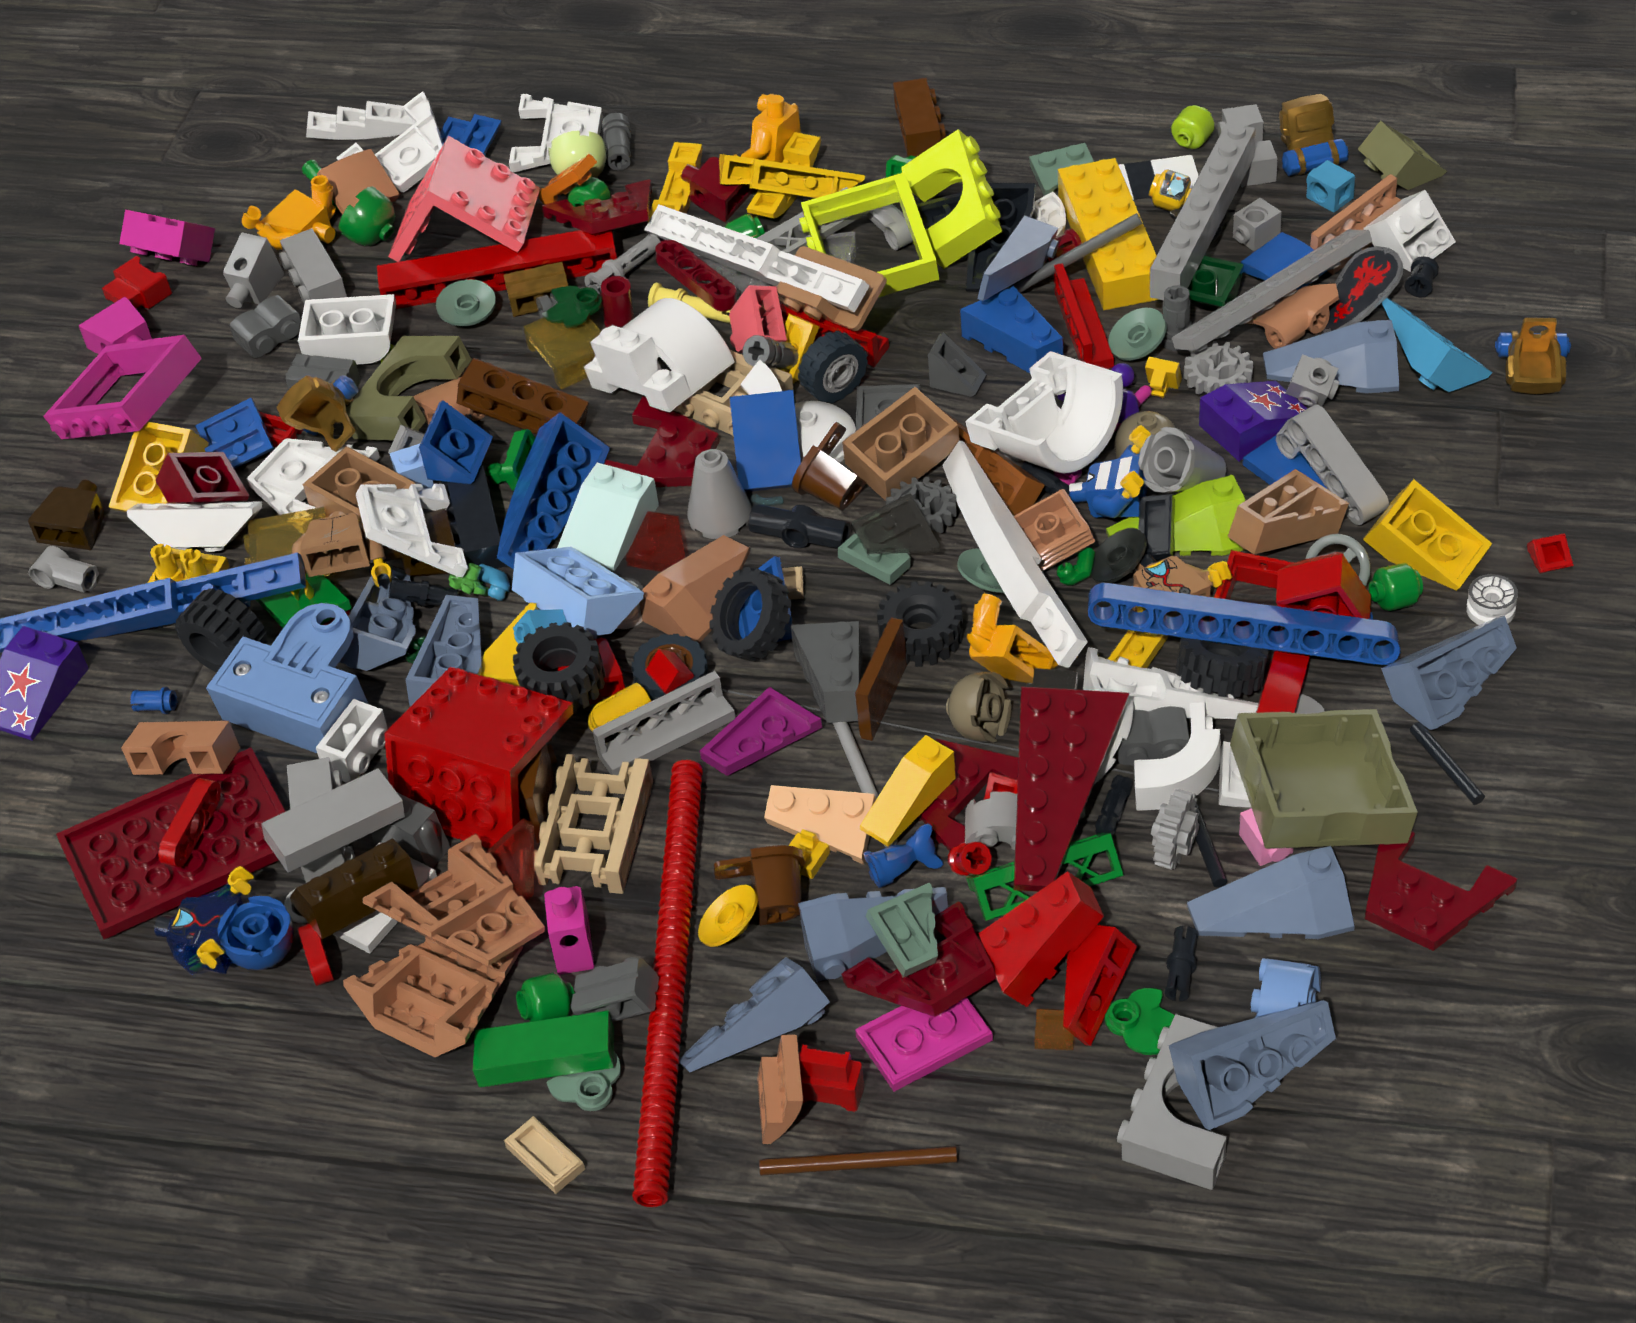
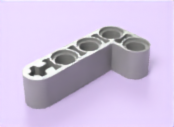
[1276,404,1389,526]

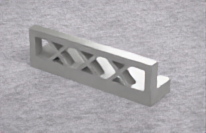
[756,187,869,255]
[592,671,735,775]

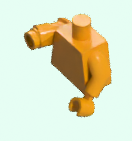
[733,94,801,163]
[242,175,336,250]
[967,593,1078,686]

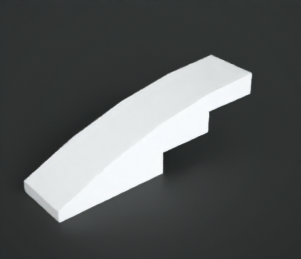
[306,101,415,140]

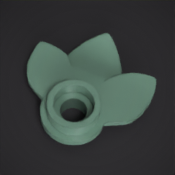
[547,1051,621,1111]

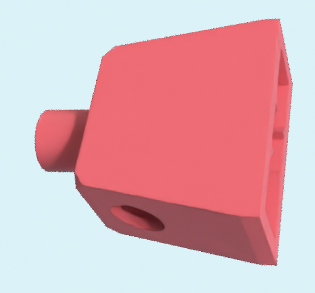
[729,285,787,353]

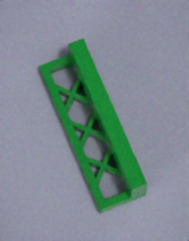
[966,832,1123,921]

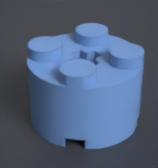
[1251,958,1321,1018]

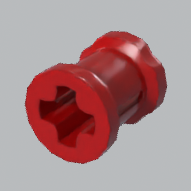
[948,842,992,876]

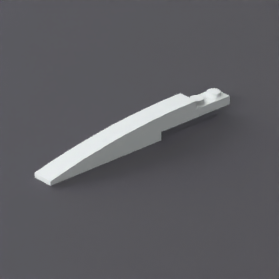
[644,204,870,313]
[942,440,1088,668]

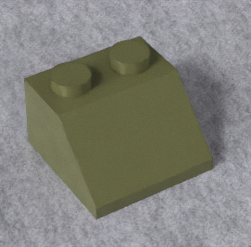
[1358,120,1447,190]

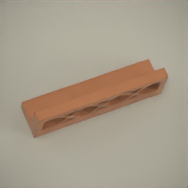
[1310,174,1401,275]

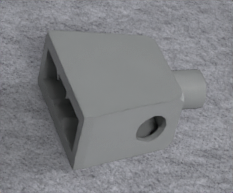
[223,232,284,308]

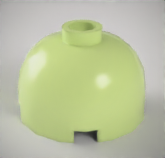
[548,131,606,178]

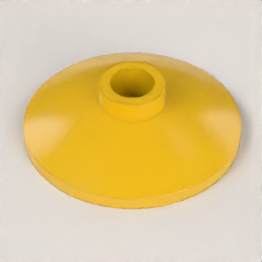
[698,885,758,947]

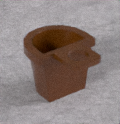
[792,422,867,510]
[714,845,806,926]

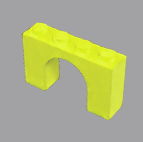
[901,129,1002,269]

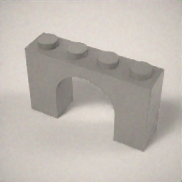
[1117,1014,1227,1190]

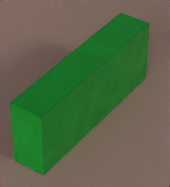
[473,1010,614,1088]

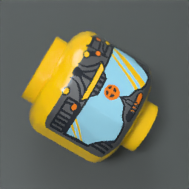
[1149,169,1192,211]

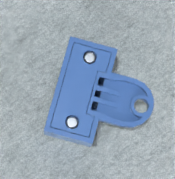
[206,603,368,753]

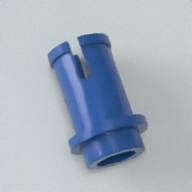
[131,687,177,714]

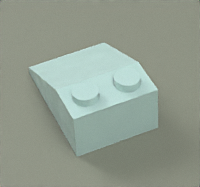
[557,462,659,571]

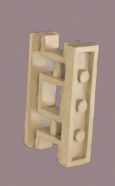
[673,350,794,437]
[531,754,653,894]

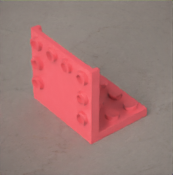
[388,136,540,262]

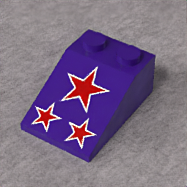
[1199,381,1307,461]
[0,626,89,741]

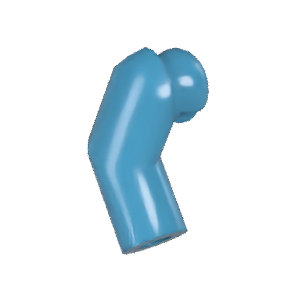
[478,563,510,601]

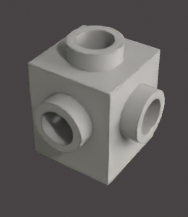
[1285,354,1340,407]

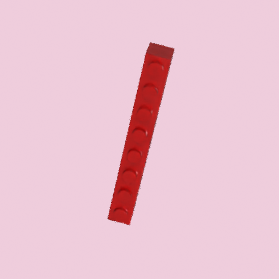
[377,230,617,309]

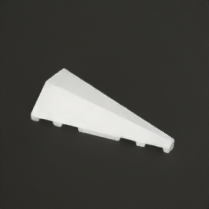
[1083,647,1258,719]

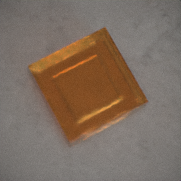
[1035,1009,1074,1050]

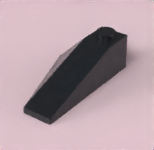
[966,183,1036,292]

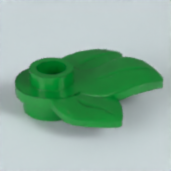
[1105,988,1175,1055]

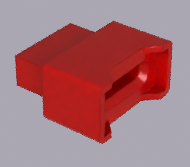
[102,256,172,309]
[799,1044,864,1112]

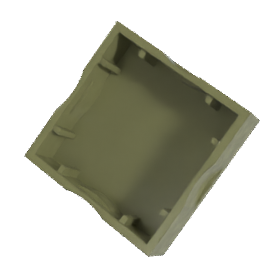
[1230,709,1418,849]

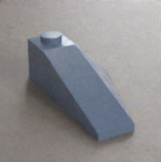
[977,215,1059,301]
[1263,320,1399,393]
[339,566,415,671]
[406,595,482,707]
[1381,616,1517,730]
[1187,846,1355,939]
[798,887,948,982]
[679,957,830,1073]
[1169,1000,1336,1130]

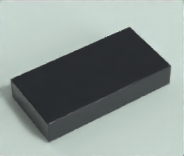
[1138,494,1175,560]

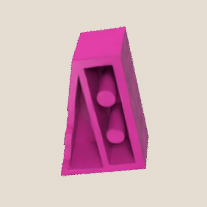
[119,210,215,266]

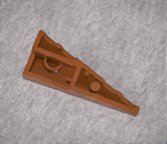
[944,412,1045,516]

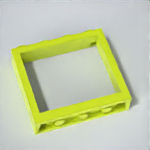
[799,172,939,297]

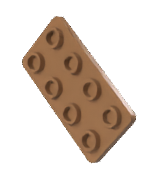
[777,246,887,331]

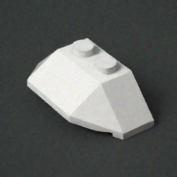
[127,501,262,552]

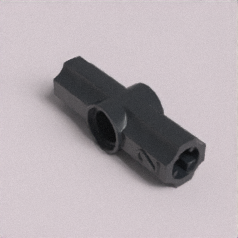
[748,504,851,548]

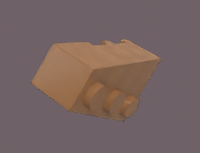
[1228,469,1349,554]

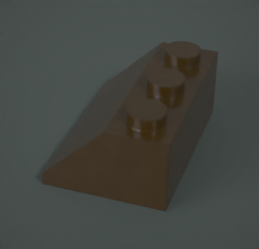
[290,838,419,939]

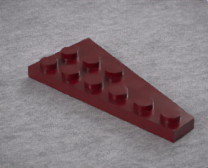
[1013,687,1129,892]

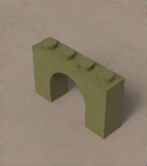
[346,336,472,440]

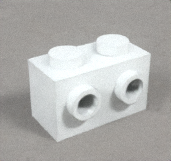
[316,699,388,783]

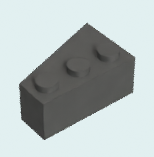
[791,621,862,723]

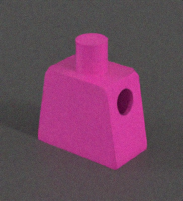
[78,297,152,354]
[544,886,594,975]

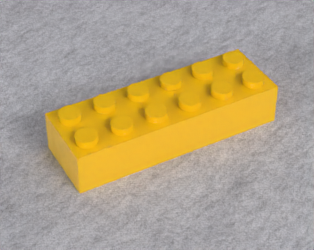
[1058,158,1159,310]

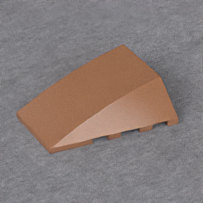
[363,834,545,966]
[343,937,523,1057]

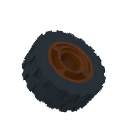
[632,634,708,709]

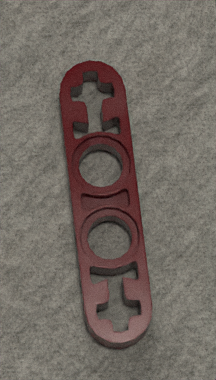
[655,240,737,311]

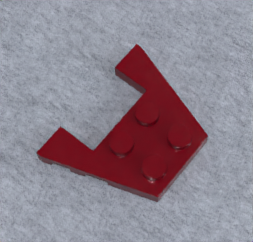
[542,179,653,234]
[604,396,720,487]
[917,739,1018,857]
[1365,831,1518,951]
[841,901,996,1017]

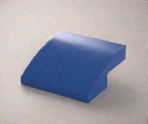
[440,114,501,156]
[1241,232,1328,290]
[195,398,274,469]

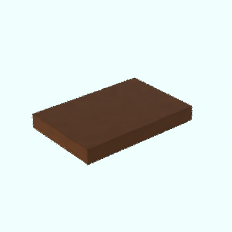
[855,617,907,741]

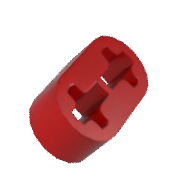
[298,924,334,986]

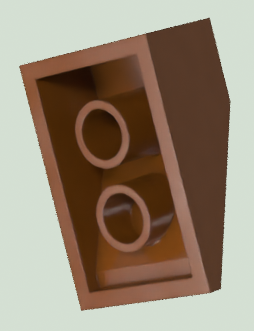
[518,738,557,843]

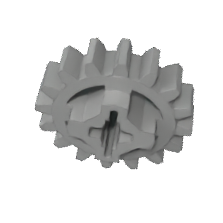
[1184,341,1253,394]
[1151,789,1199,870]

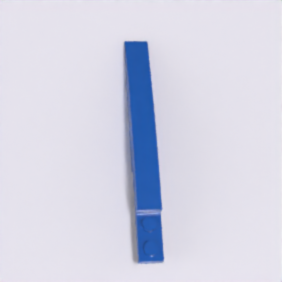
[0,552,306,653]

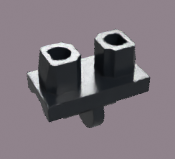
[916,192,962,230]

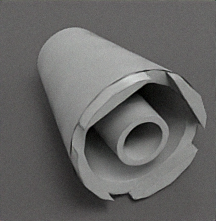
[1138,427,1226,494]
[687,449,752,539]

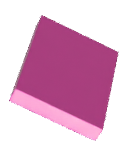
[855,997,993,1092]

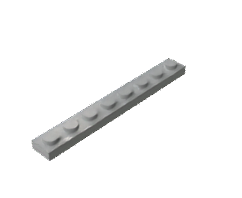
[1171,229,1372,353]

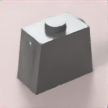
[372,792,451,869]

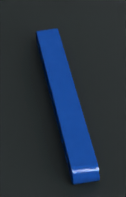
[1088,583,1400,665]

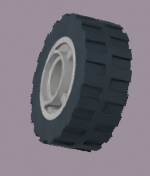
[798,331,868,403]

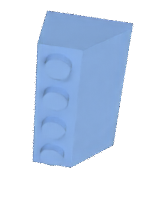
[512,547,644,639]

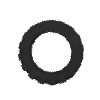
[710,567,791,661]

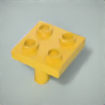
[148,544,229,583]

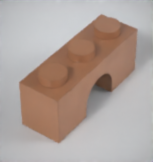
[121,721,240,775]

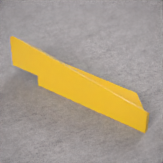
[719,154,865,198]

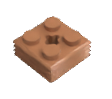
[1014,489,1095,571]

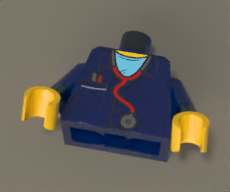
[154,866,254,974]

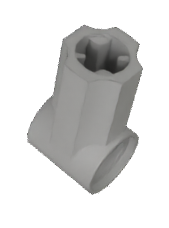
[868,204,913,250]
[28,546,99,593]

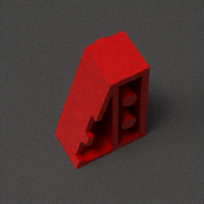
[978,871,1104,1007]

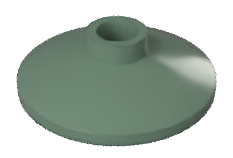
[436,279,496,326]
[1108,308,1167,360]
[957,548,1004,593]

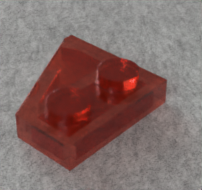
[626,511,685,572]
[486,818,534,902]

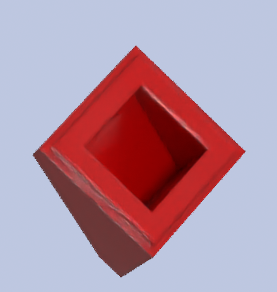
[1527,533,1574,574]

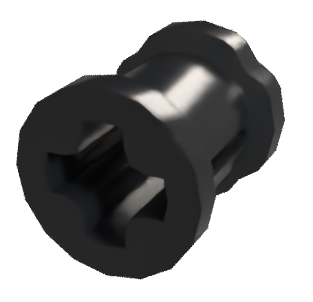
[1404,256,1439,298]

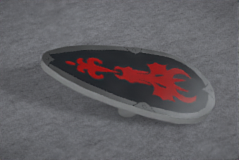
[1323,246,1403,333]

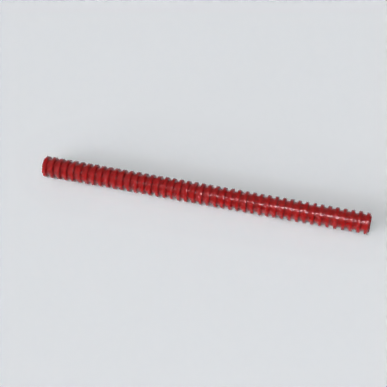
[632,760,703,1207]

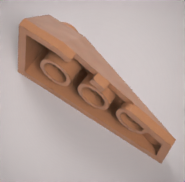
[639,535,750,643]

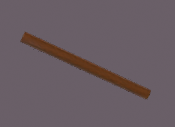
[759,1146,957,1176]

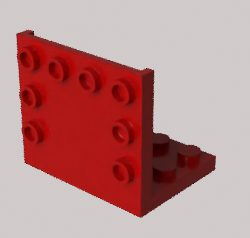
[384,667,573,856]

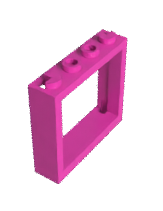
[43,335,202,439]

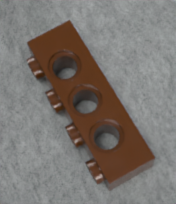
[456,358,589,434]

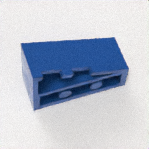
[960,286,1063,374]

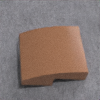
[317,149,400,215]
[757,1035,803,1144]

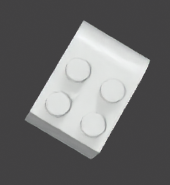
[298,294,396,365]

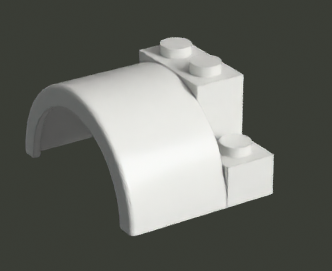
[584,298,735,412]
[965,351,1123,473]

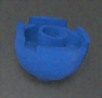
[217,896,294,971]

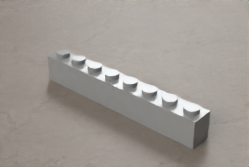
[1150,123,1256,300]

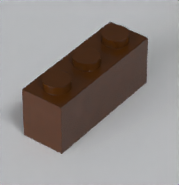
[893,78,946,157]

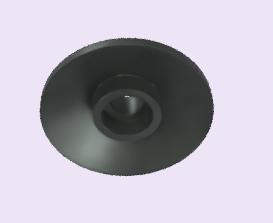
[1091,528,1147,583]

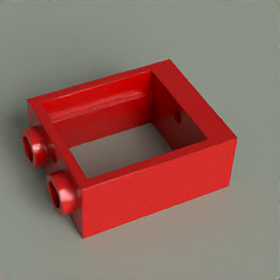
[1210,550,1294,631]

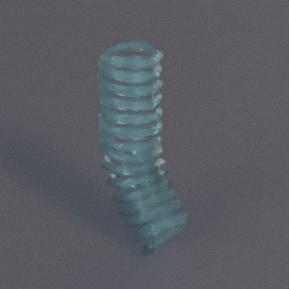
[751,494,783,506]

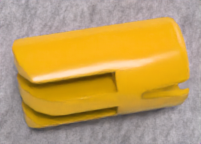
[588,683,651,732]

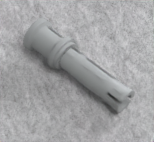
[584,233,660,296]

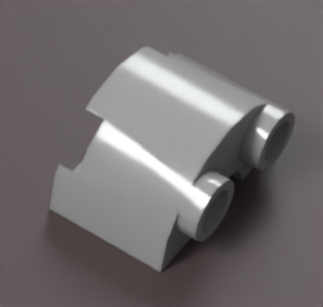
[965,792,1017,850]

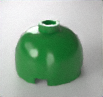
[339,186,395,246]

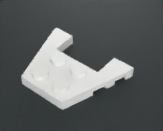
[337,91,443,193]
[509,94,603,172]
[247,438,380,535]
[356,484,468,578]

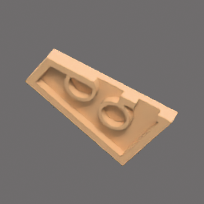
[764,785,876,865]

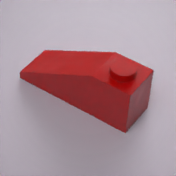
[1063,925,1137,1046]

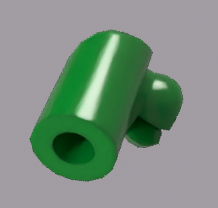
[1056,547,1095,586]

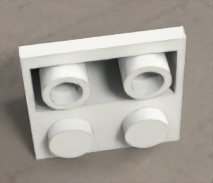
[1364,190,1456,273]

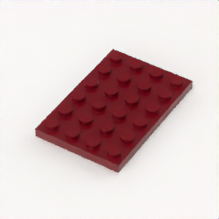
[56,747,286,940]

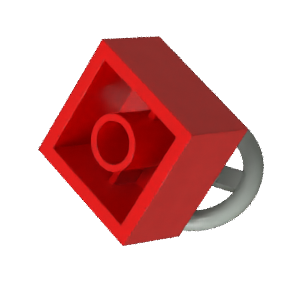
[1276,534,1371,636]

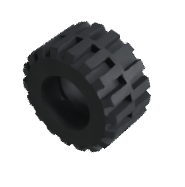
[175,588,268,673]
[513,622,606,713]

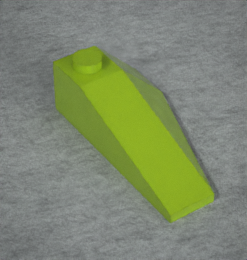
[1106,475,1245,556]

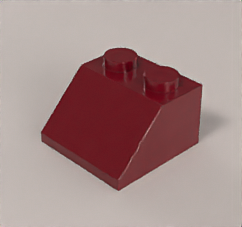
[155,452,249,503]

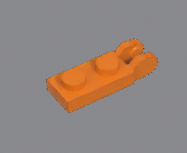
[538,154,597,204]

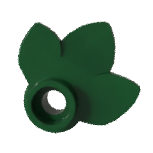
[542,286,602,328]

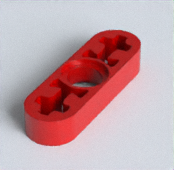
[158,778,221,867]

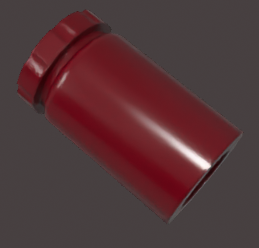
[601,276,634,328]

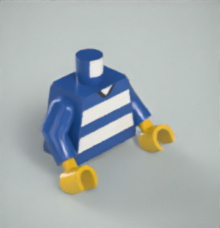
[1069,425,1151,518]

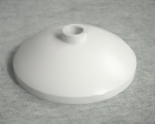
[795,401,856,463]

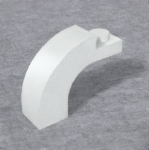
[1134,702,1221,811]

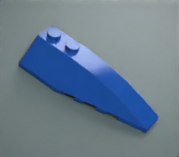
[497,413,610,570]

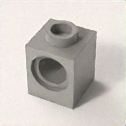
[1233,198,1281,251]

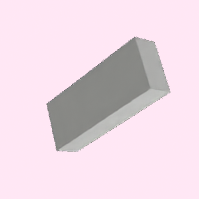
[261,768,405,872]

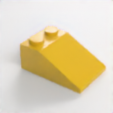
[109,422,209,512]
[1363,479,1492,591]

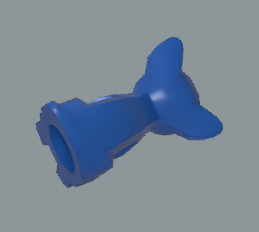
[863,824,943,888]

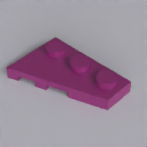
[700,687,822,776]

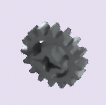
[886,477,957,538]

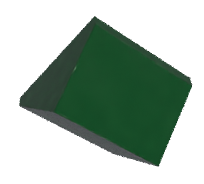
[1187,256,1244,309]

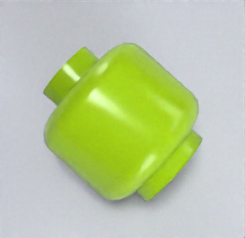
[1171,105,1214,149]

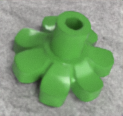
[448,563,489,596]

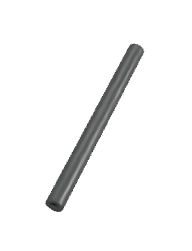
[1003,213,1143,293]

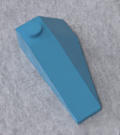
[1382,298,1492,392]

